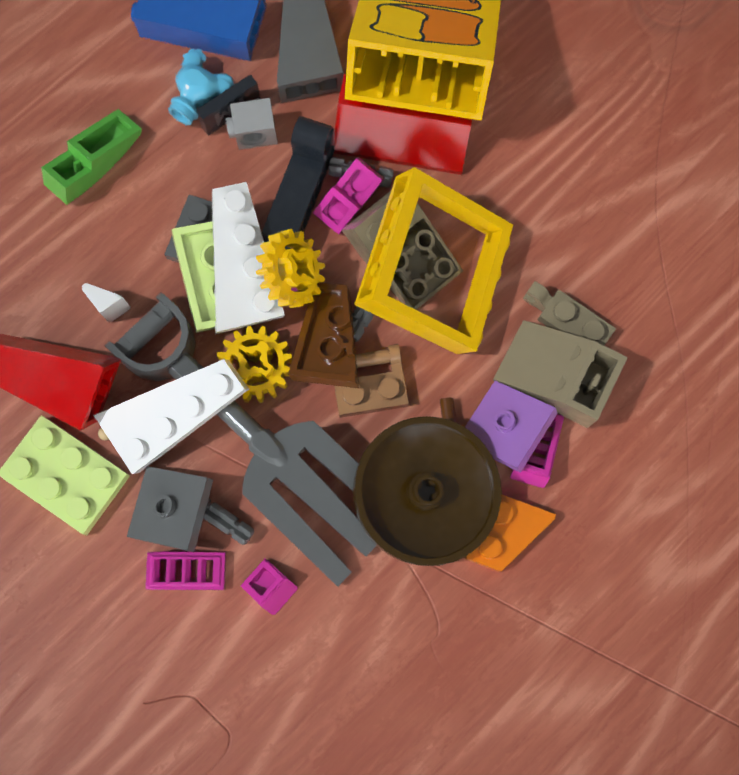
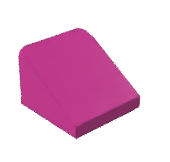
[241,558,297,615]

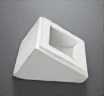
[82,283,130,322]

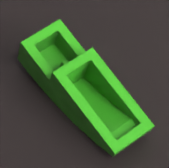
[41,109,142,205]

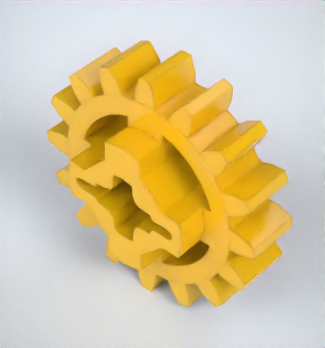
[256,229,325,308]
[217,326,293,403]

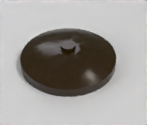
[353,416,502,566]

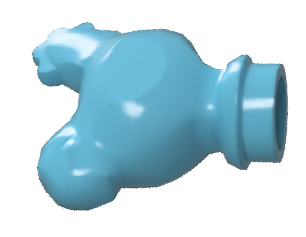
[168,49,235,125]

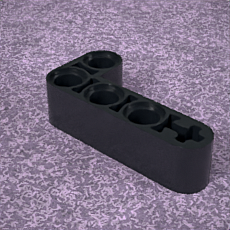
[261,116,335,250]

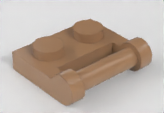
[334,344,409,418]

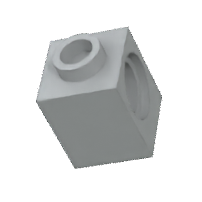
[226,98,278,150]

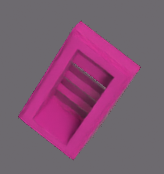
[510,414,564,488]
[146,552,226,590]

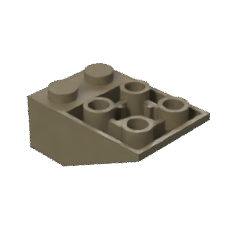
[342,191,463,310]
[493,320,628,428]

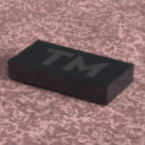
[196,75,261,136]

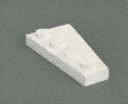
[212,182,285,334]
[94,359,249,474]

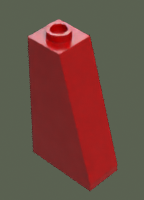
[0,334,121,431]

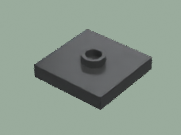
[127,466,213,552]

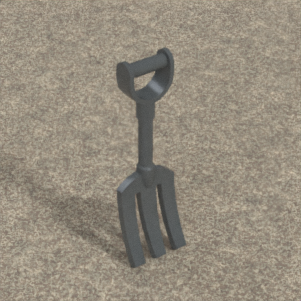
[104,292,376,587]

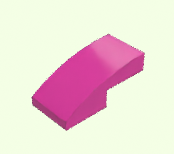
[313,157,384,234]

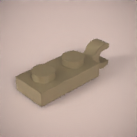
[523,281,616,345]

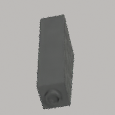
[277,0,343,104]

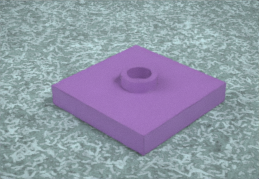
[465,380,558,473]

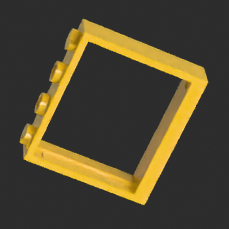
[354,167,513,354]

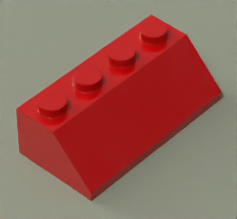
[334,74,472,175]

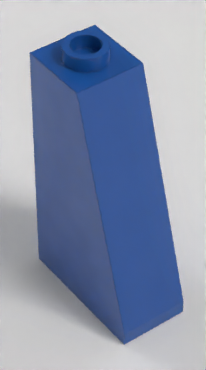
[131,0,266,61]

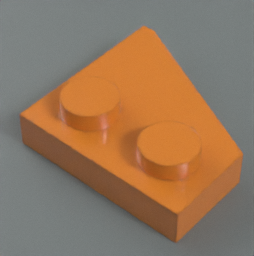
[465,494,556,572]

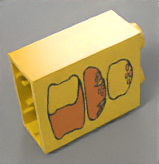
[345,0,501,120]

